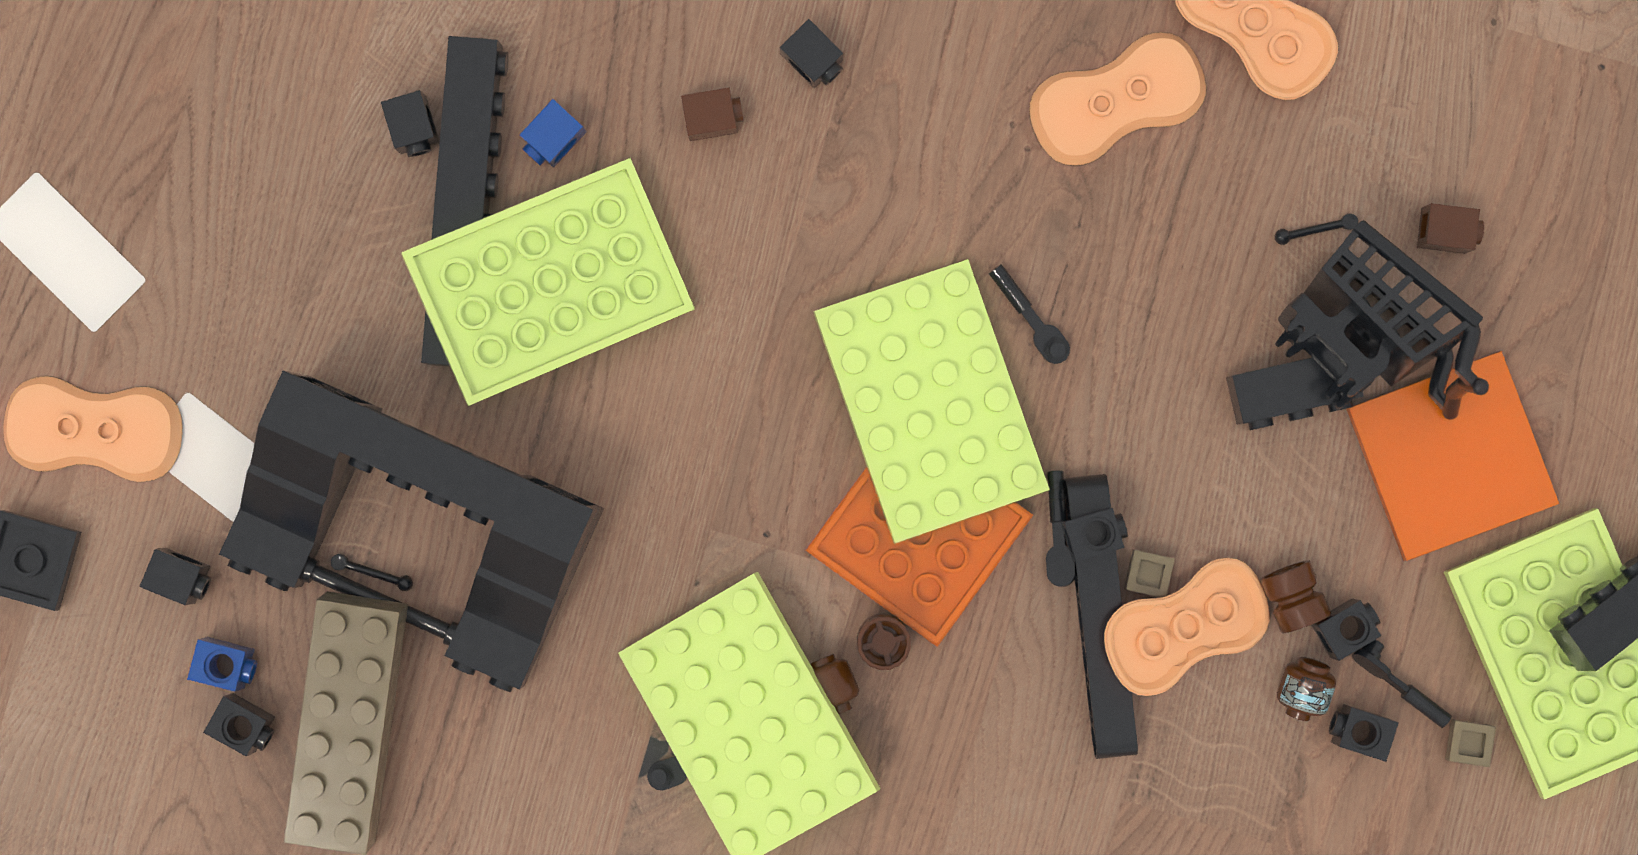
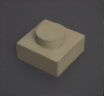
[1124,549,1175,597]
[1445,719,1496,767]

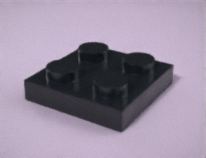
[0,510,82,611]

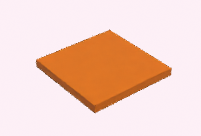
[1346,351,1559,561]
[805,467,1033,647]

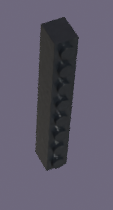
[421,36,508,367]

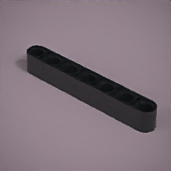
[1064,474,1138,759]

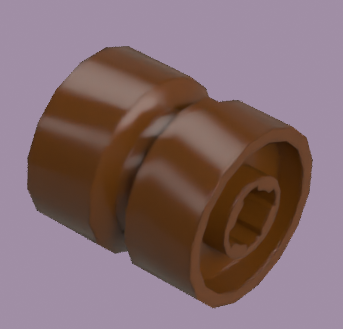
[1260,560,1332,633]
[857,614,911,670]

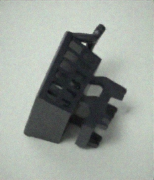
[1275,220,1489,420]

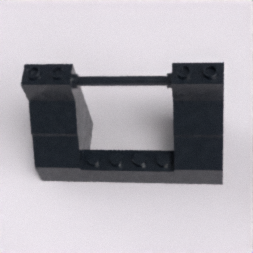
[219,370,604,692]

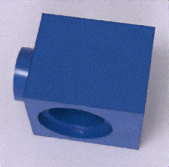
[520,99,586,167]
[187,637,257,692]

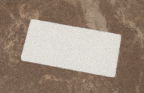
[0,173,145,332]
[168,393,254,522]

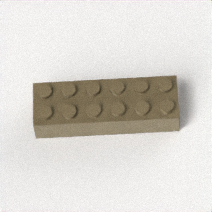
[284,591,408,855]

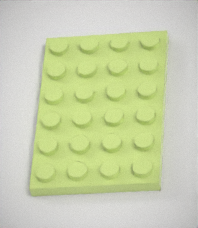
[401,158,695,406]
[814,259,1050,544]
[1444,508,1638,800]
[618,572,881,855]

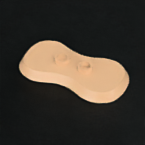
[1175,0,1338,100]
[1030,32,1206,165]
[3,376,182,482]
[1104,558,1270,696]

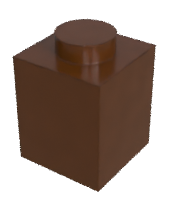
[681,87,744,141]
[1417,203,1484,254]

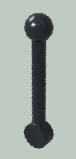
[1275,214,1358,245]
[331,554,413,591]

